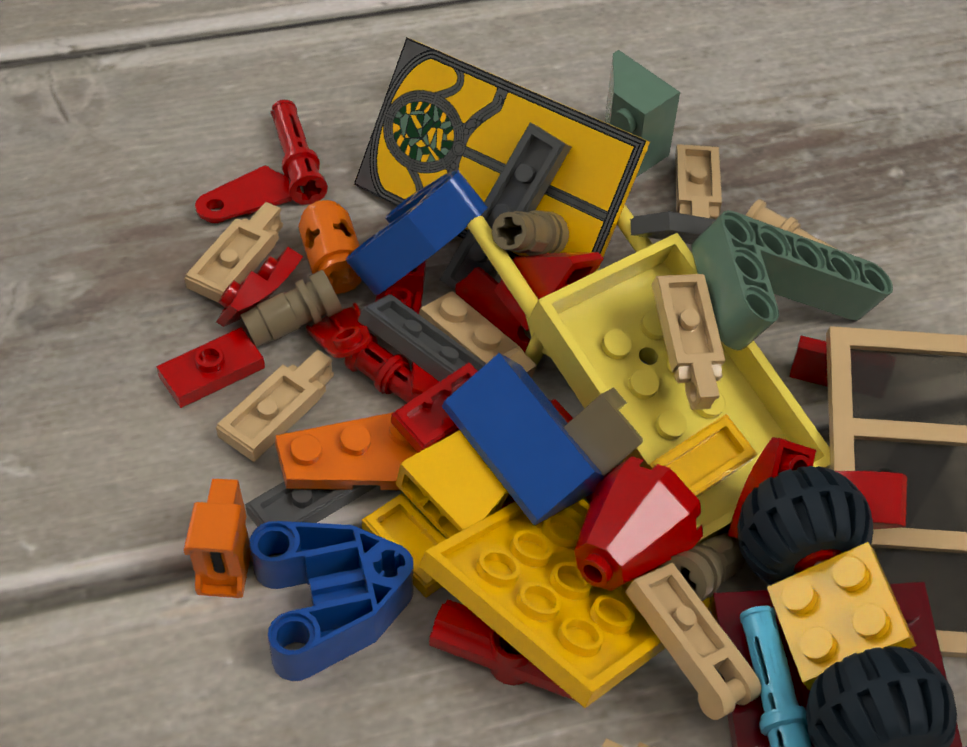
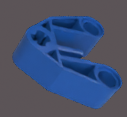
[346,170,488,296]
[250,521,414,681]

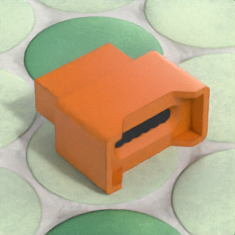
[184,478,251,598]

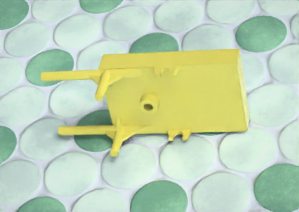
[467,205,830,546]

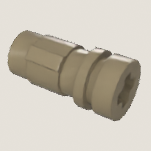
[492,210,569,256]
[240,270,343,348]
[660,533,746,601]

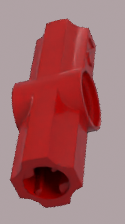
[429,599,576,701]

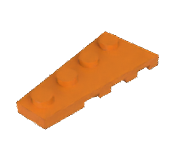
[275,412,417,490]

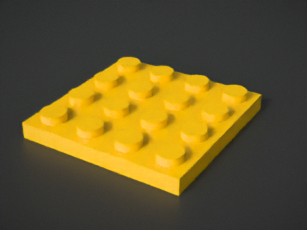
[419,499,711,708]

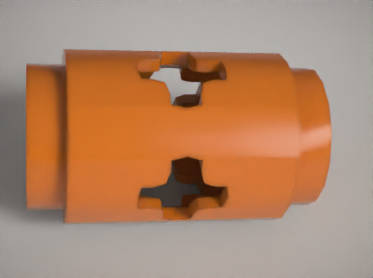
[298,200,362,294]

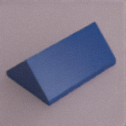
[442,353,605,526]

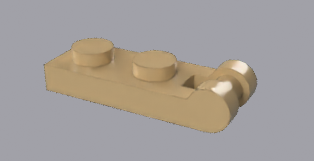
[625,562,762,720]

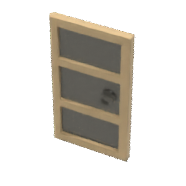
[826,326,967,658]

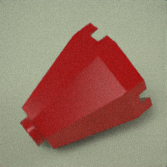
[574,456,703,591]

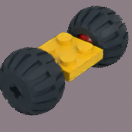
[737,466,957,747]

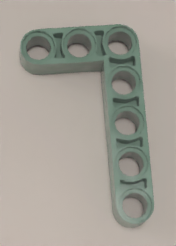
[691,210,893,350]

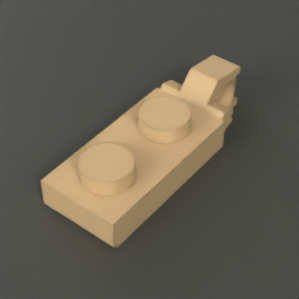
[675,144,722,219]
[185,202,283,302]
[652,274,726,410]
[419,291,537,378]
[216,349,334,462]

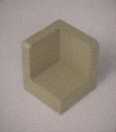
[563,387,643,475]

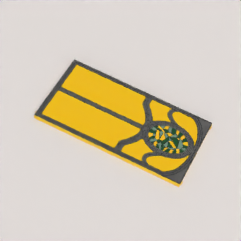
[354,37,650,272]

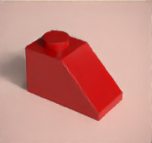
[494,252,604,331]

